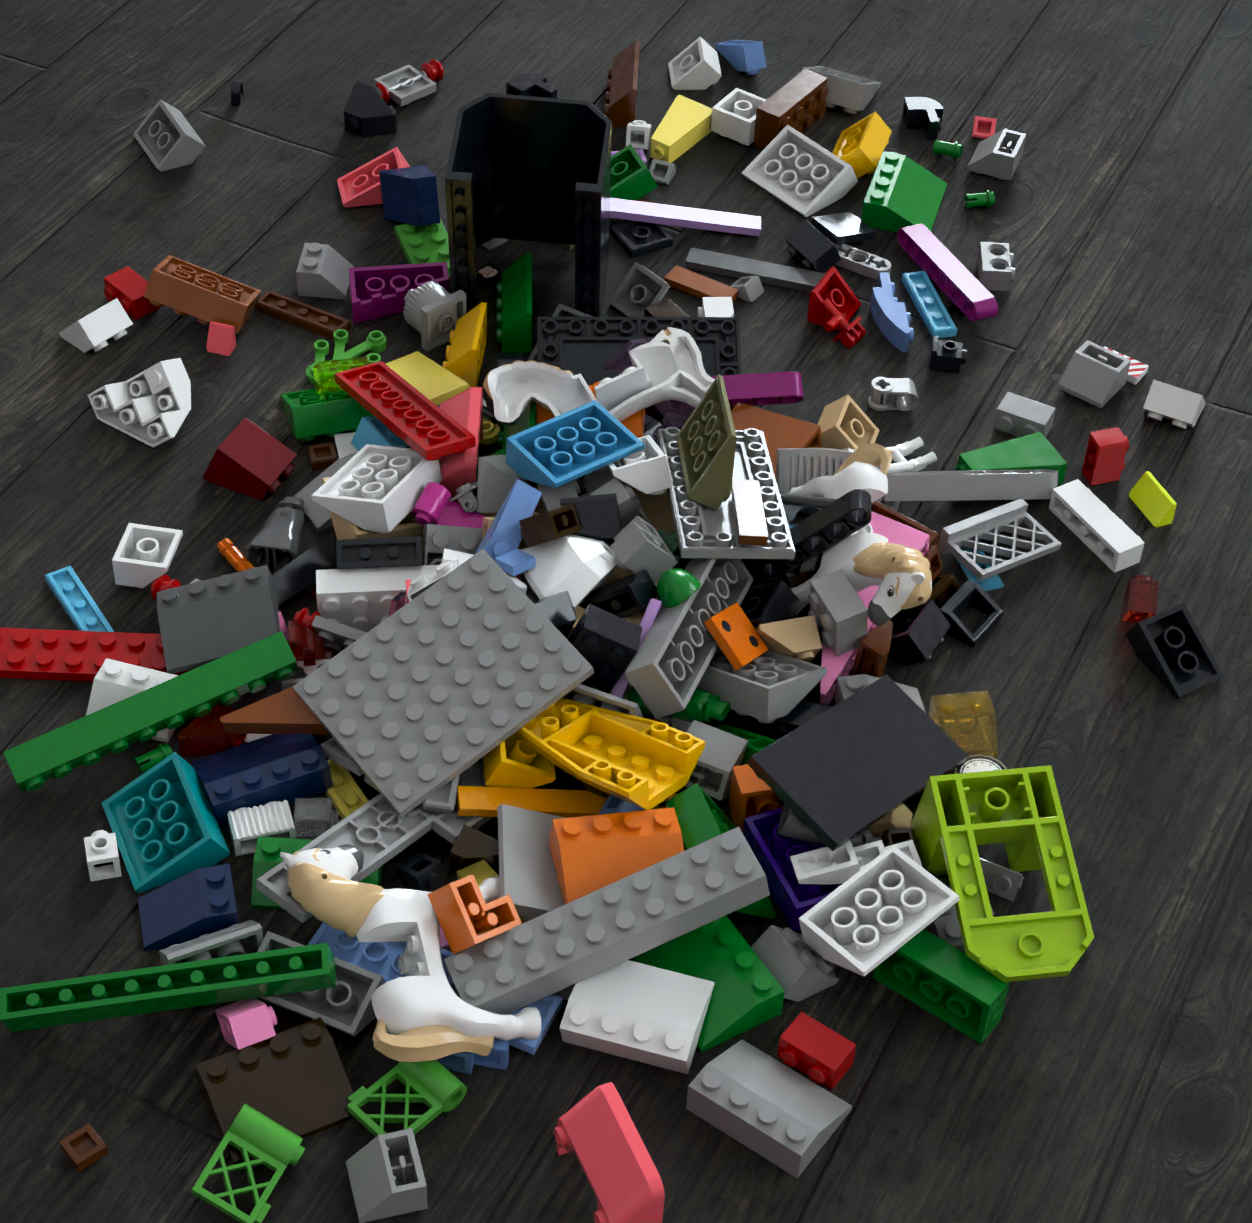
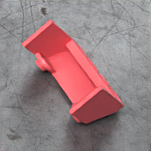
[439,387,483,504]
[553,1082,665,1223]

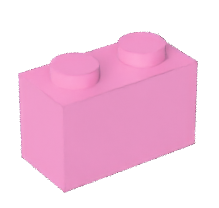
[215,998,277,1050]

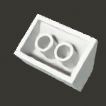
[606,435,673,495]
[86,658,178,743]

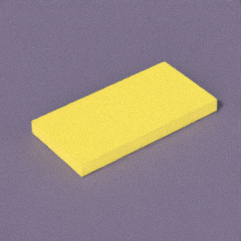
[386,351,470,406]

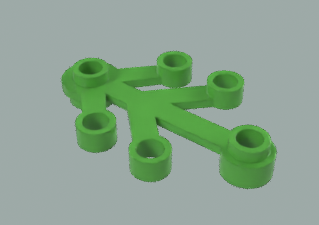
[306,329,387,385]

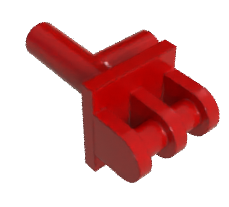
[820,298,866,348]

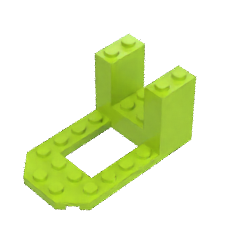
[910,765,1094,982]

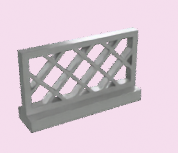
[938,498,1062,581]

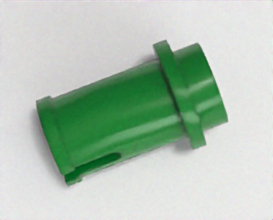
[933,139,963,160]
[964,190,995,209]
[134,743,173,775]

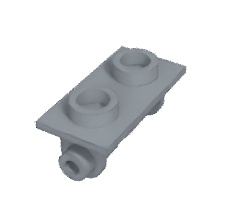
[450,481,478,512]
[979,857,1024,902]

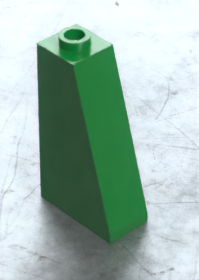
[955,431,1067,484]

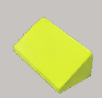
[1129,471,1177,528]

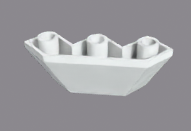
[87,358,191,447]
[521,534,619,610]

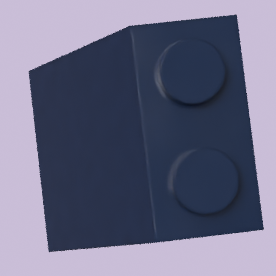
[379,165,440,226]

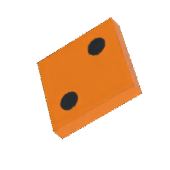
[704,602,769,671]

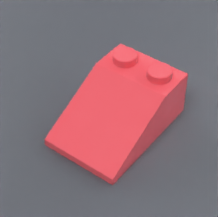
[337,147,410,208]

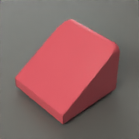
[971,116,997,139]
[206,321,236,356]

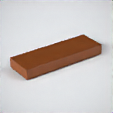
[664,265,739,303]

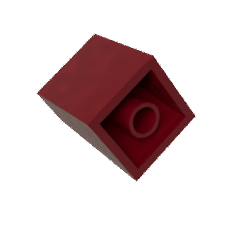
[202,417,297,501]

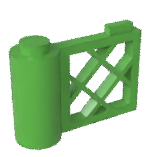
[347,1060,467,1137]
[190,1104,305,1223]

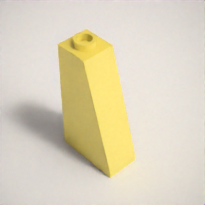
[650,95,712,163]

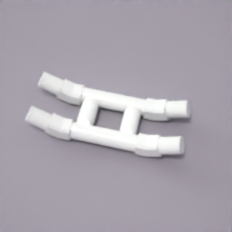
[843,437,937,472]

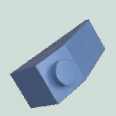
[715,40,766,75]
[476,479,542,561]

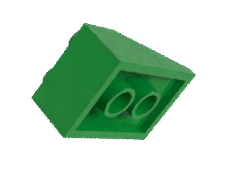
[610,144,658,200]

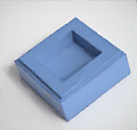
[495,549,536,576]

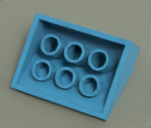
[506,400,645,488]

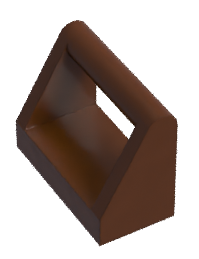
[851,620,893,678]

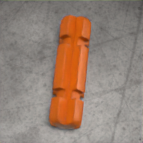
[217,538,254,572]

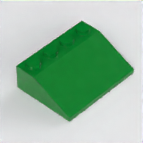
[861,151,947,232]
[280,385,375,441]
[666,783,777,919]
[633,915,785,1053]

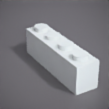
[1049,479,1144,573]

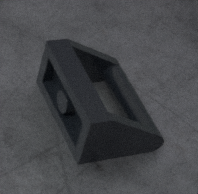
[940,580,1004,647]

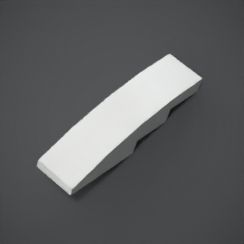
[790,840,922,885]

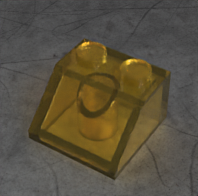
[928,691,998,757]

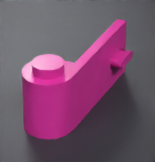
[412,482,485,528]

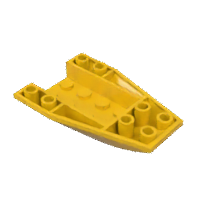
[515,698,705,810]

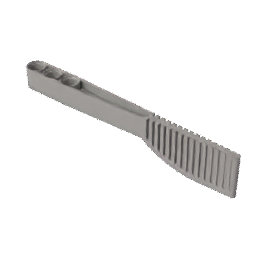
[776,448,1058,501]

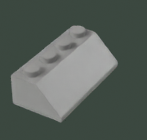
[257,931,386,1037]

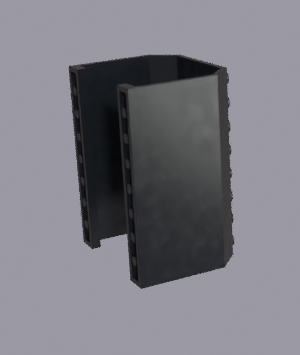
[445,93,612,317]

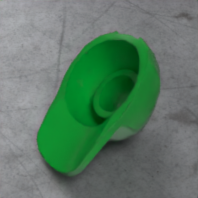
[656,568,701,608]

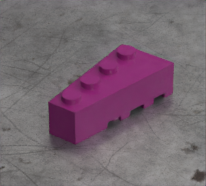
[349,262,449,324]

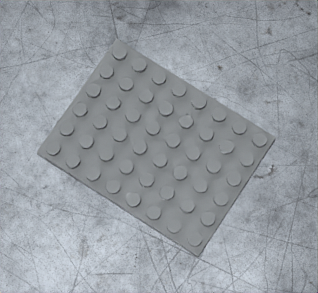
[293,549,594,818]

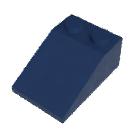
[138,864,239,951]

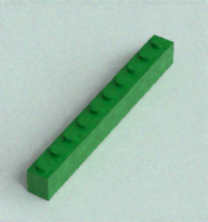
[3,631,297,792]
[0,943,336,1032]

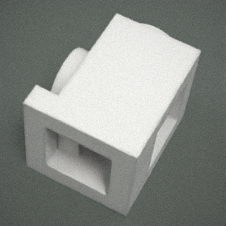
[626,120,651,150]
[84,830,122,882]

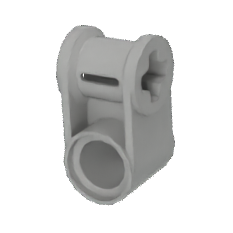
[868,377,919,411]

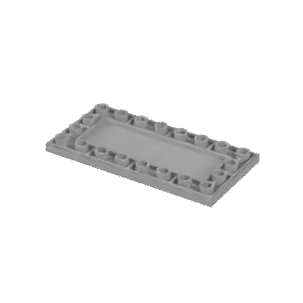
[657,427,795,559]

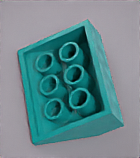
[102,752,230,893]

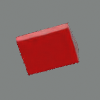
[807,266,861,332]

